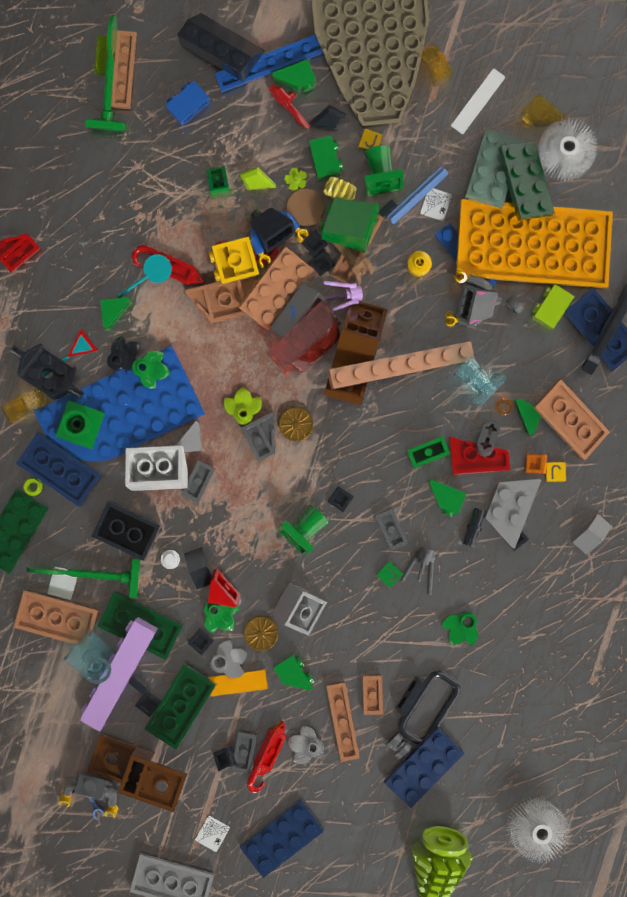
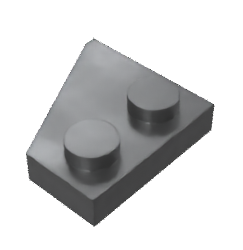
[240,411,275,462]

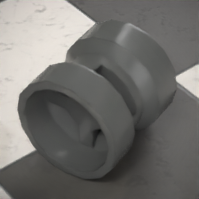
[385,732,412,759]

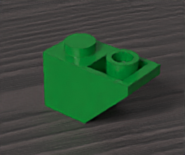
[273,654,314,690]

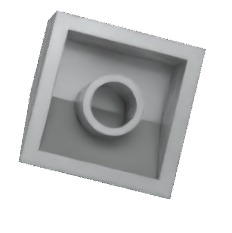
[271,582,327,636]

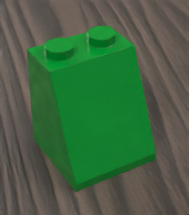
[319,198,380,253]

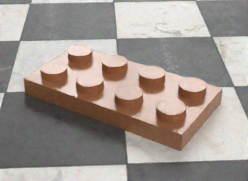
[238,246,314,331]
[532,379,610,460]
[13,590,99,648]

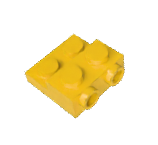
[208,237,259,285]

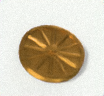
[279,407,314,442]
[244,616,278,651]

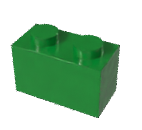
[309,135,343,181]
[406,436,450,468]

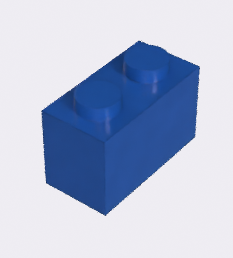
[165,80,210,126]

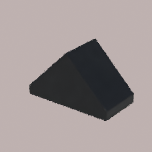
[184,547,212,589]

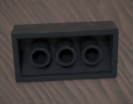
[177,13,264,82]

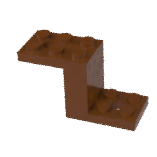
[324,301,388,405]
[87,734,187,812]

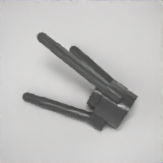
[401,547,436,595]

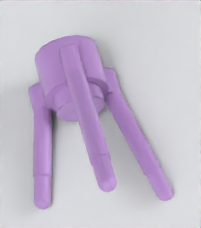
[323,281,363,312]

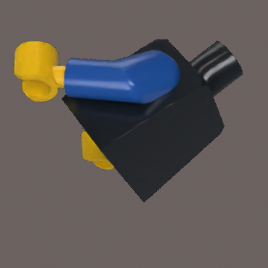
[249,208,308,268]

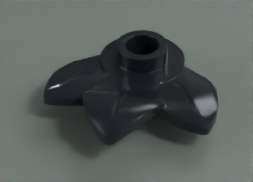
[107,336,141,371]

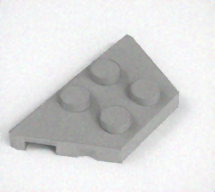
[485,479,541,549]

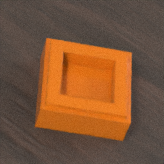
[525,454,547,474]

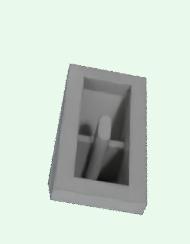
[176,421,203,453]
[572,514,612,555]

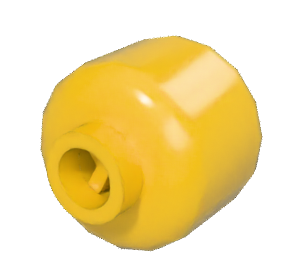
[406,251,432,277]

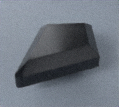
[309,105,346,130]

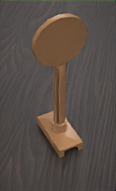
[287,189,373,284]

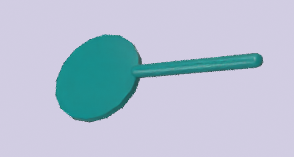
[117,254,172,298]

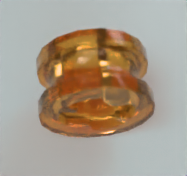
[495,398,513,415]

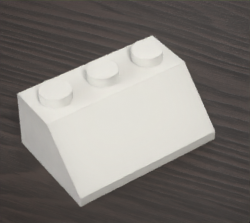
[125,446,188,491]

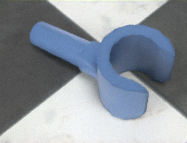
[89,798,105,820]

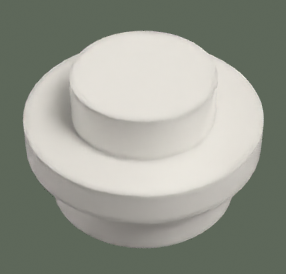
[161,550,180,569]

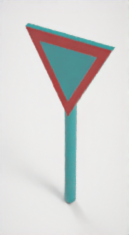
[42,329,98,377]

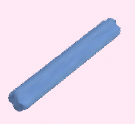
[387,166,448,224]

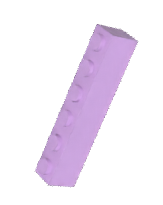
[80,617,158,731]

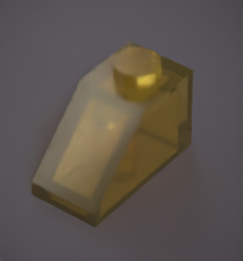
[421,44,453,87]
[521,93,568,127]
[2,388,47,424]

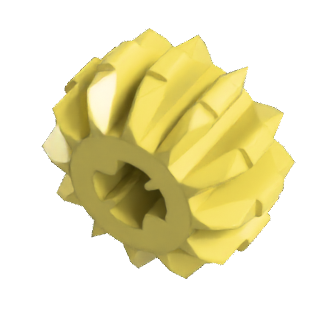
[324,177,357,200]

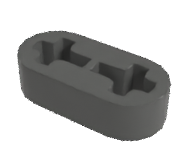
[476,421,500,456]

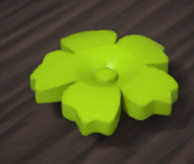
[284,168,307,191]

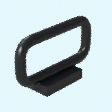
[395,671,460,745]

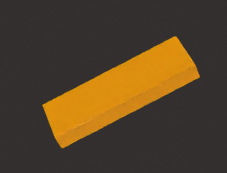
[208,669,268,696]

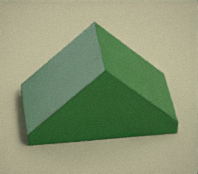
[206,166,231,199]
[100,297,132,331]
[513,399,541,436]

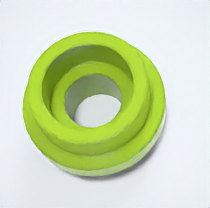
[23,477,43,496]

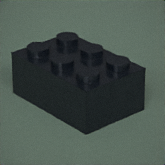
[91,501,162,561]

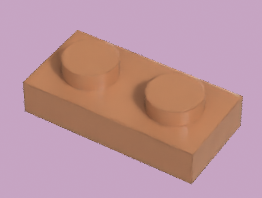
[362,675,383,715]

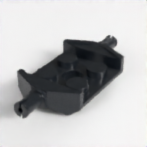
[10,343,85,400]

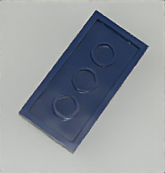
[564,288,627,371]
[16,432,102,507]
[383,726,465,808]
[240,799,324,878]

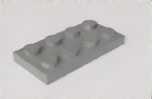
[130,853,214,897]

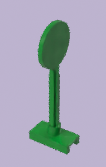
[85,15,127,131]
[26,558,140,598]

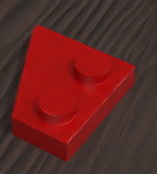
[0,233,41,273]

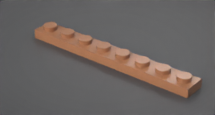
[327,341,475,389]

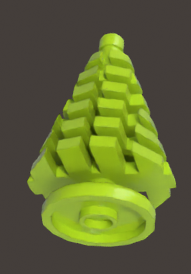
[412,826,473,897]

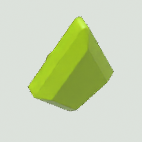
[240,167,276,190]

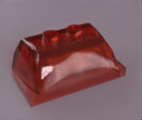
[267,300,341,375]

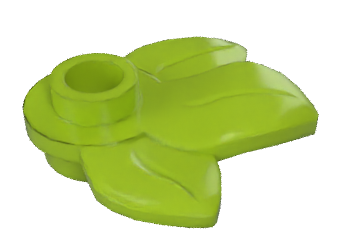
[224,387,262,425]

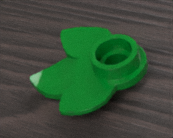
[132,351,170,389]
[204,602,239,633]
[442,612,478,646]

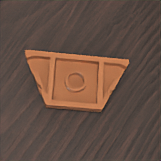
[185,275,257,324]

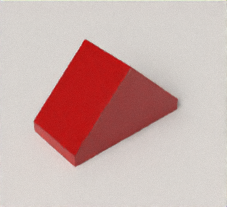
[208,568,240,608]

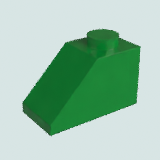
[272,59,316,92]
[428,479,467,517]

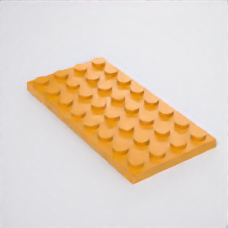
[456,199,613,289]

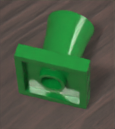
[364,145,404,197]
[55,400,105,449]
[277,504,329,556]

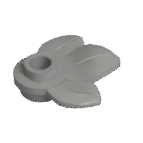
[210,640,247,678]
[287,726,324,764]

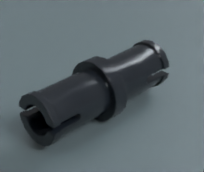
[463,508,486,548]

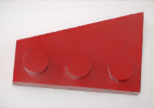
[449,436,511,475]

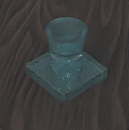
[454,356,507,407]
[64,631,117,684]

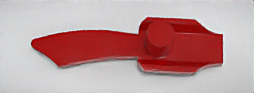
[269,84,310,129]

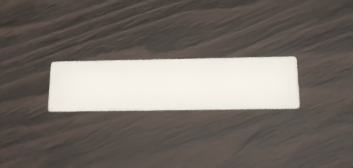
[451,68,505,134]

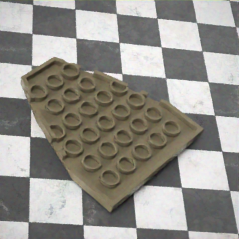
[311,0,429,127]

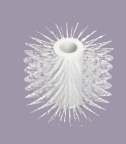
[537,117,598,182]
[506,798,570,863]

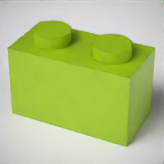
[532,284,574,330]

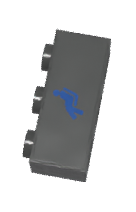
[270,283,327,347]

